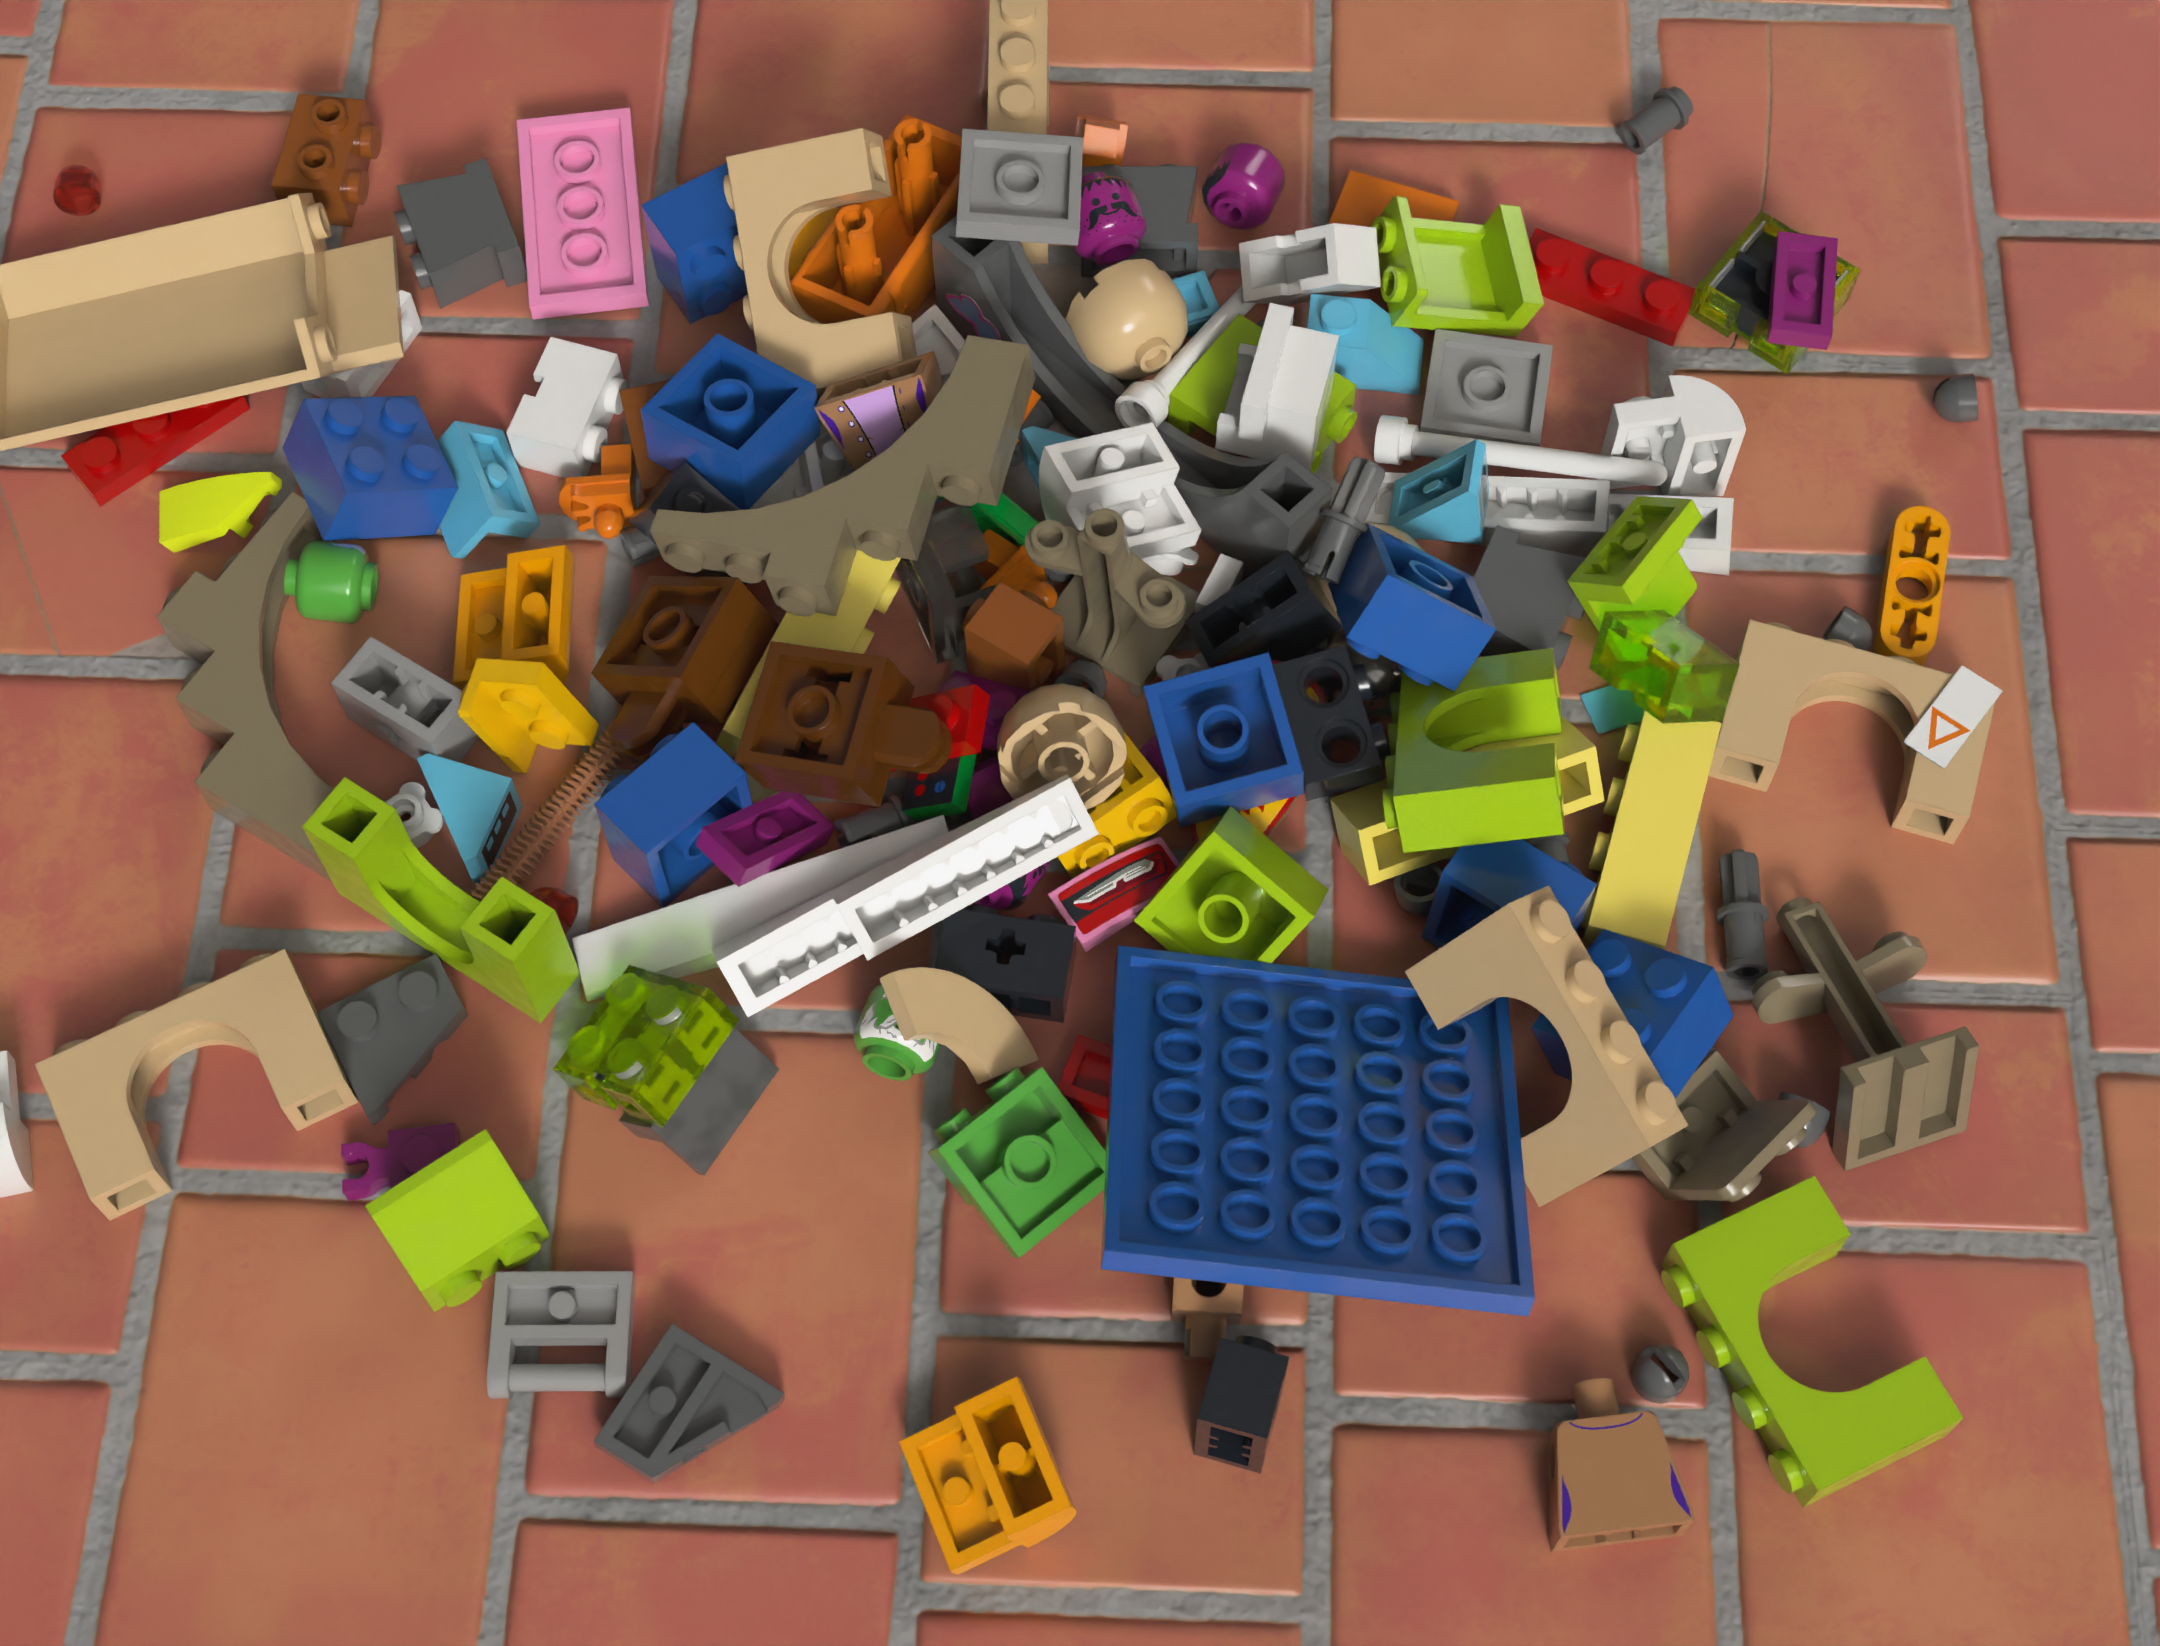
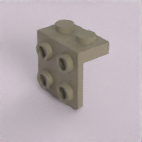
[1632,1050,1817,1202]

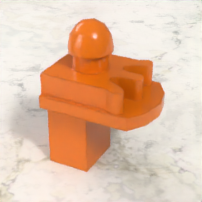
[1074,114,1128,166]
[559,444,637,539]
[968,529,1058,610]

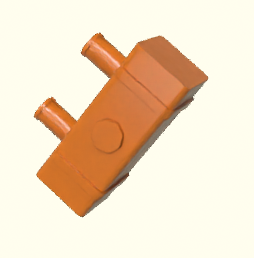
[790,114,962,324]

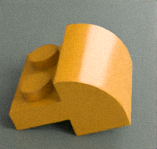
[453,545,575,691]
[899,1376,1077,1575]

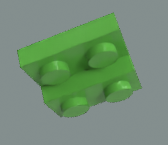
[927,1067,1106,1258]

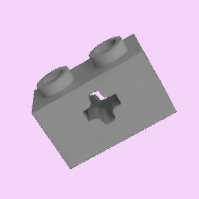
[331,636,480,762]

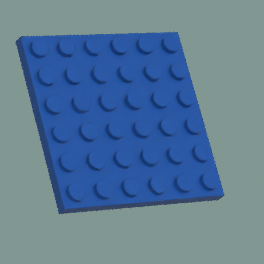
[1101,945,1535,1316]

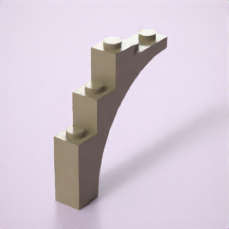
[650,335,1035,617]
[156,492,334,881]

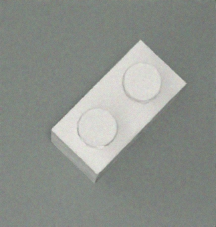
[1239,223,1381,305]
[506,337,629,478]

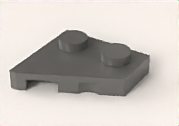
[316,954,468,1125]
[594,1324,785,1483]

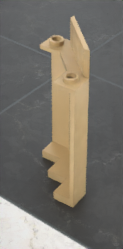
[0,193,404,451]

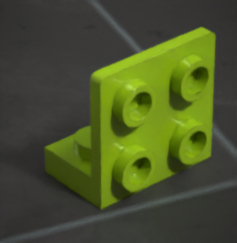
[1567,496,1703,669]

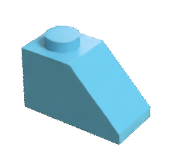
[1307,294,1424,395]

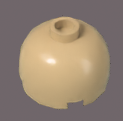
[1066,259,1188,381]
[997,683,1127,810]

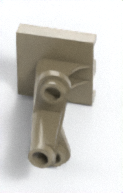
[1025,508,1200,698]
[1752,897,1979,1171]

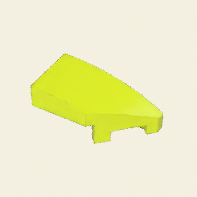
[159,472,282,553]

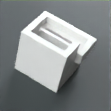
[1215,303,1339,470]

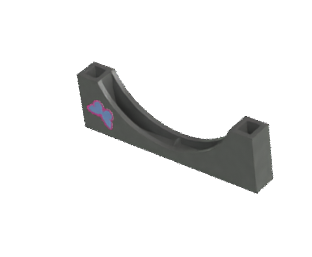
[931,215,1332,577]

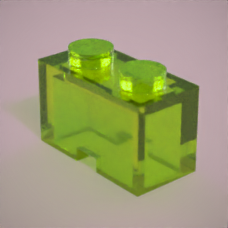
[1589,610,1740,724]

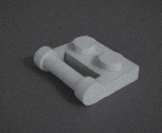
[487,1271,636,1399]

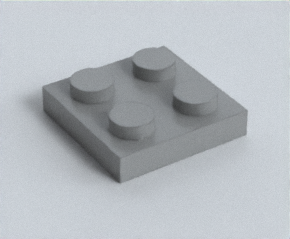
[956,129,1083,246]
[1420,329,1553,447]

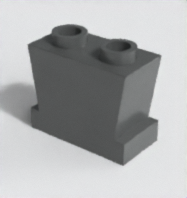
[394,158,527,309]
[1081,164,1198,277]
[1474,525,1585,670]

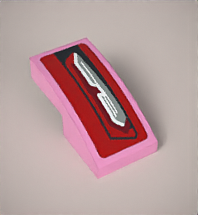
[1048,836,1180,952]

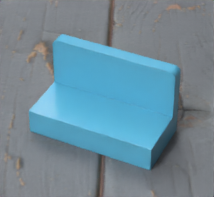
[437,421,540,559]

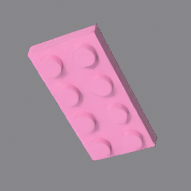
[517,107,649,320]

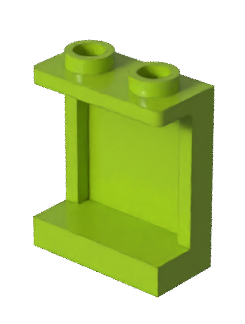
[1371,196,1544,337]
[1168,314,1357,474]

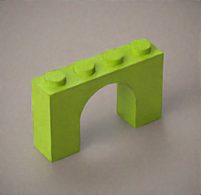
[1383,648,1564,853]
[302,777,580,1024]
[1661,1176,1963,1508]

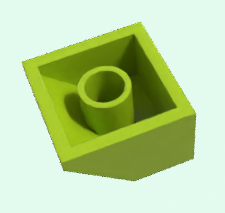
[1134,806,1329,963]
[365,1129,551,1312]

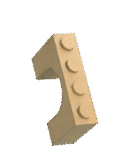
[987,0,1050,264]
[724,128,917,396]
[1709,619,1997,845]
[1405,885,1689,1207]
[35,949,359,1221]

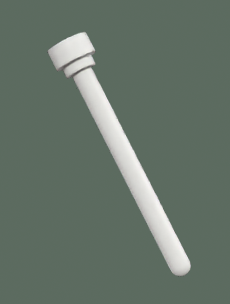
[1115,285,1256,428]
[1374,415,1668,486]

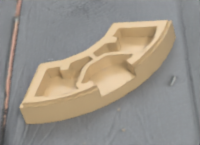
[879,967,1039,1084]

